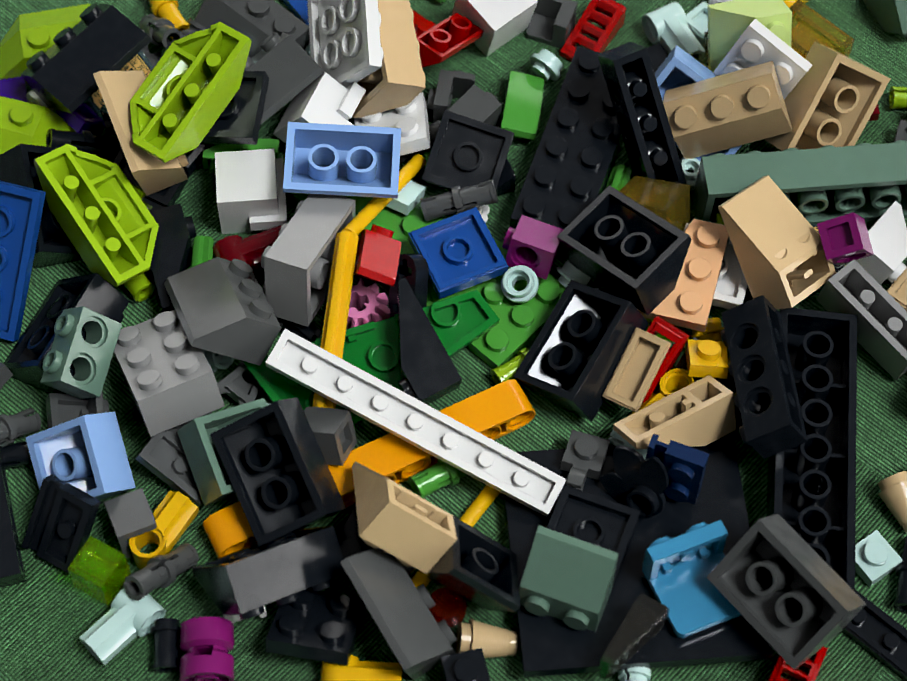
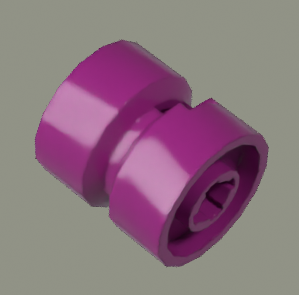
[180,617,234,681]

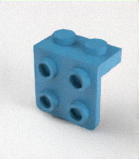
[642,520,741,638]

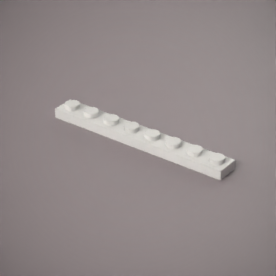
[265,329,567,517]

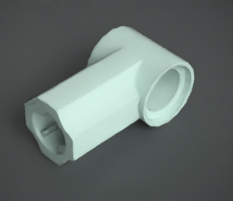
[642,2,706,62]
[79,588,166,666]

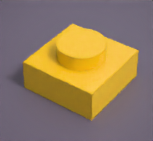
[685,339,729,379]

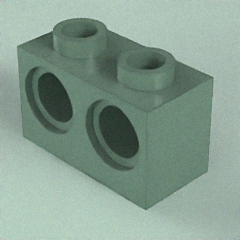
[40,306,122,399]

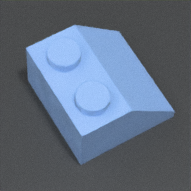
[25,411,136,500]

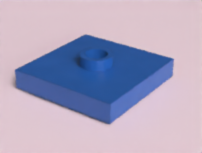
[408,207,508,299]

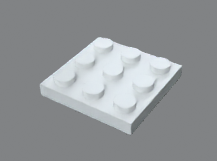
[307,0,383,87]

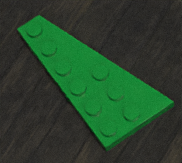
[243,290,500,427]

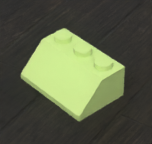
[708,0,792,72]

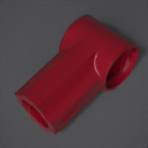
[213,226,281,275]

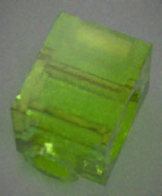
[67,536,131,606]

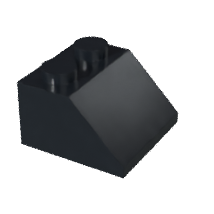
[423,516,520,612]

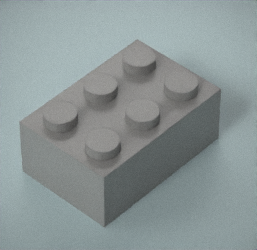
[261,194,356,327]
[114,309,225,437]

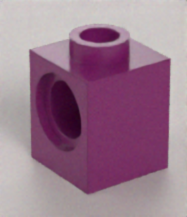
[817,212,874,266]
[502,215,564,280]

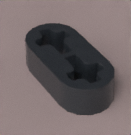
[388,254,429,317]

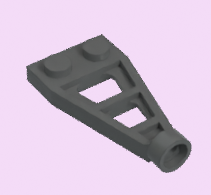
[135,361,260,507]

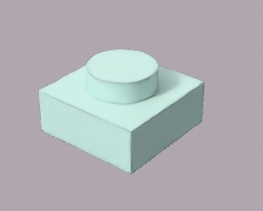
[855,530,903,588]

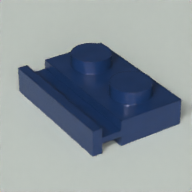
[645,433,709,505]

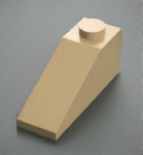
[613,375,736,449]

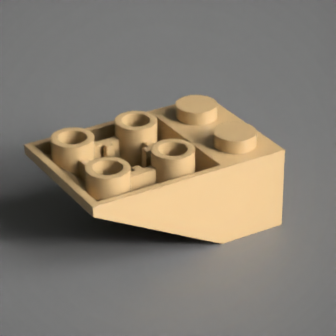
[718,175,836,309]
[352,461,457,574]

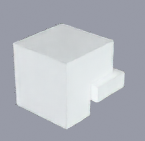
[451,0,538,57]
[273,72,366,143]
[215,148,287,234]

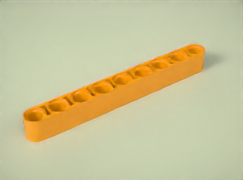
[202,379,536,558]

